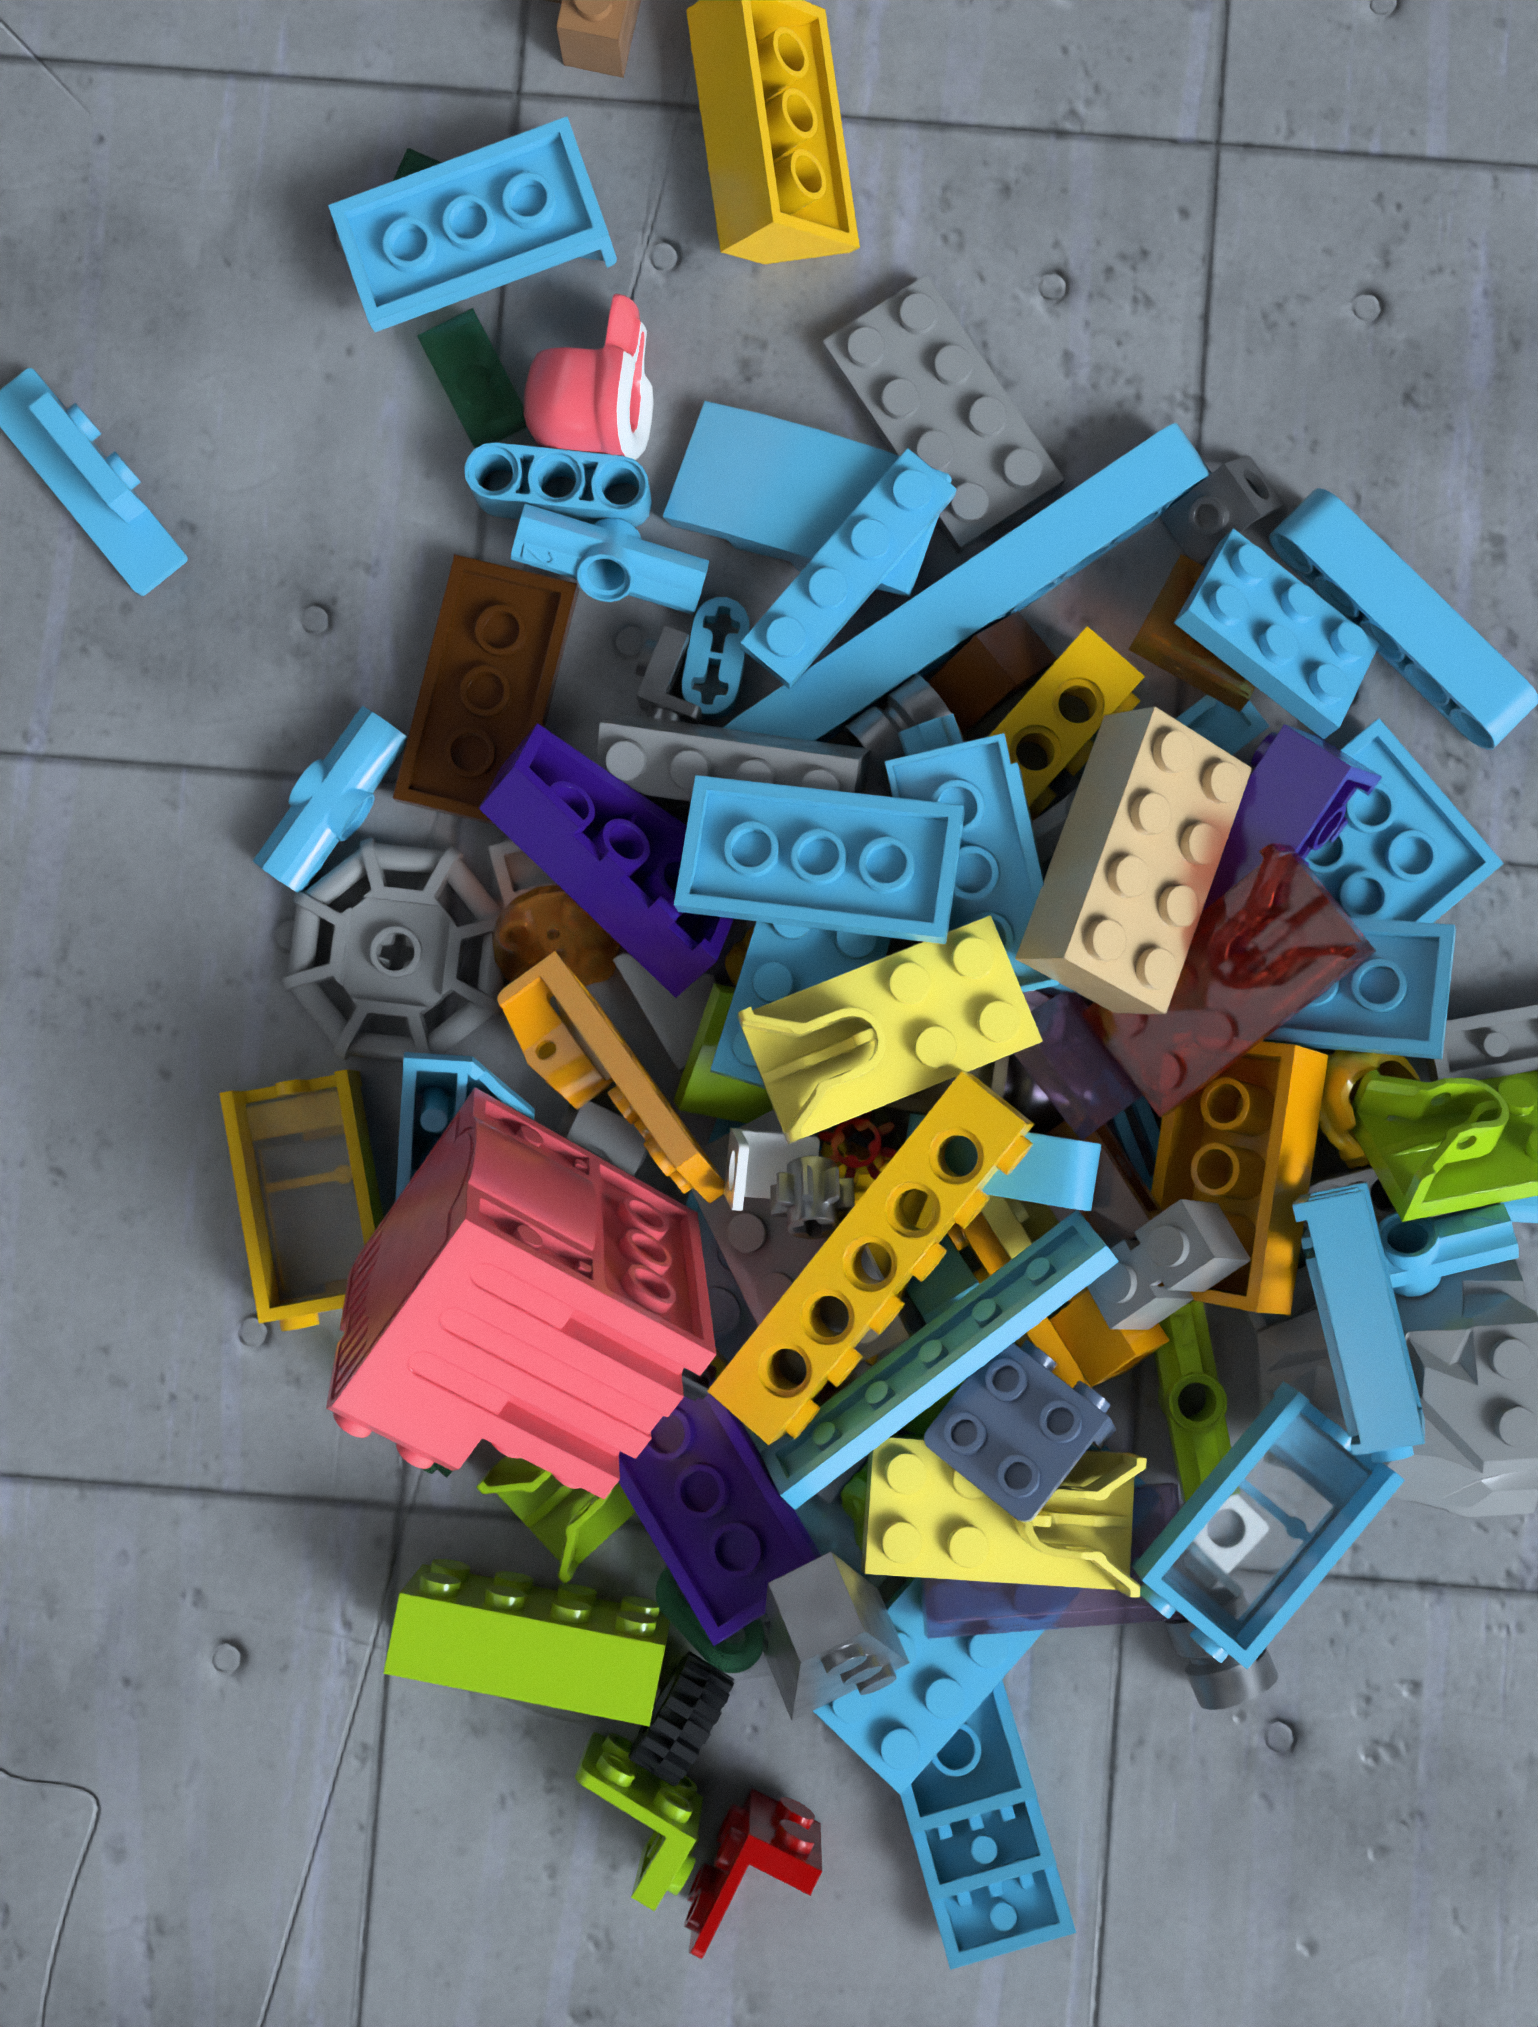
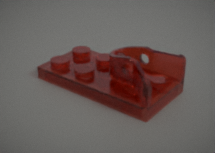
[1082,843,1376,1117]

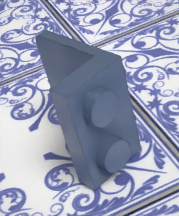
[924,1340,1116,1522]

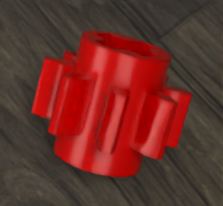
[818,1110,898,1186]

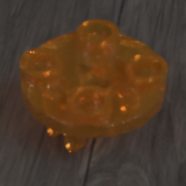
[492,885,620,987]

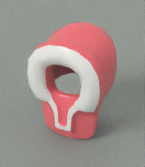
[524,293,654,461]

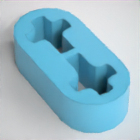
[682,597,750,720]

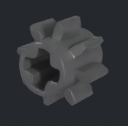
[770,1156,855,1239]

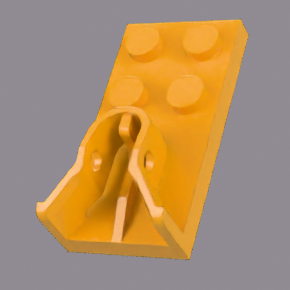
[497,951,725,1204]

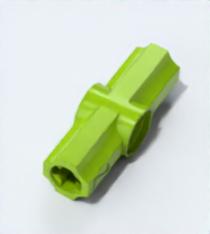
[1154,1300,1240,1503]

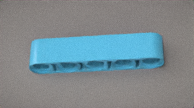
[1269,488,1538,750]

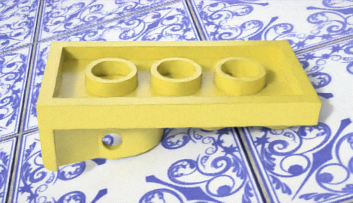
[737,915,1043,1144]
[861,1436,1147,1597]

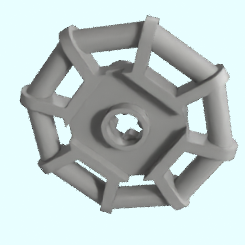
[282,838,515,1062]

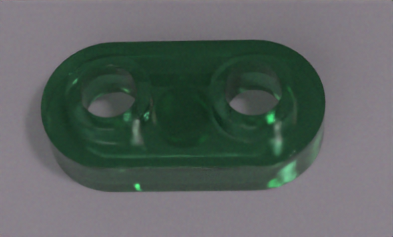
[655,1565,765,1673]

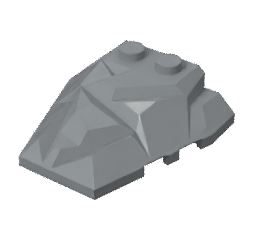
[1254,1259,1538,1517]

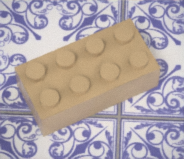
[1015,706,1252,1014]

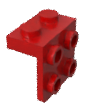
[684,1788,822,1959]

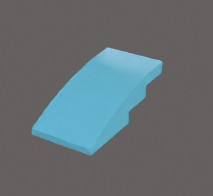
[663,401,952,597]
[900,1680,1076,1970]

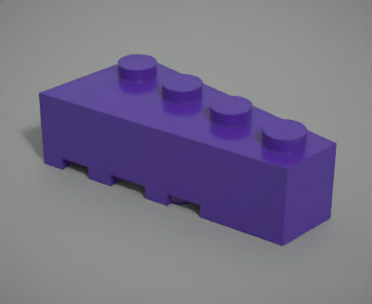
[479,723,734,998]
[1179,724,1382,993]

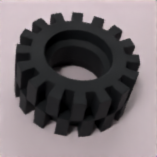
[628,1651,734,1787]

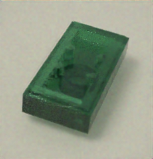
[417,308,527,449]

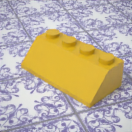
[686,0,860,264]

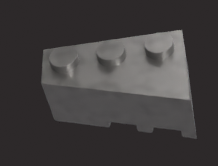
[762,1552,910,1721]

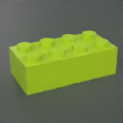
[383,1559,672,1727]

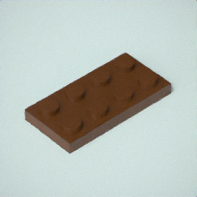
[393,554,579,826]

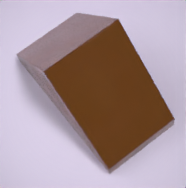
[928,611,1057,736]

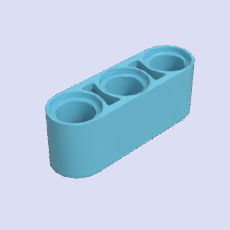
[464,442,652,528]
[906,1113,1101,1211]

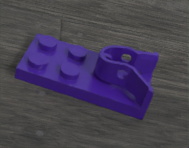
[618,1377,823,1646]

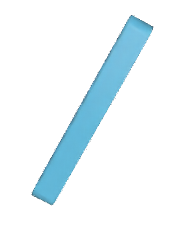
[723,423,1212,743]

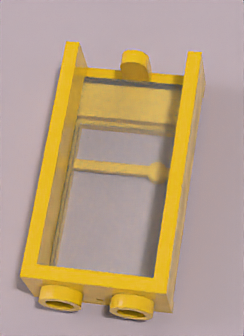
[219,1069,384,1331]

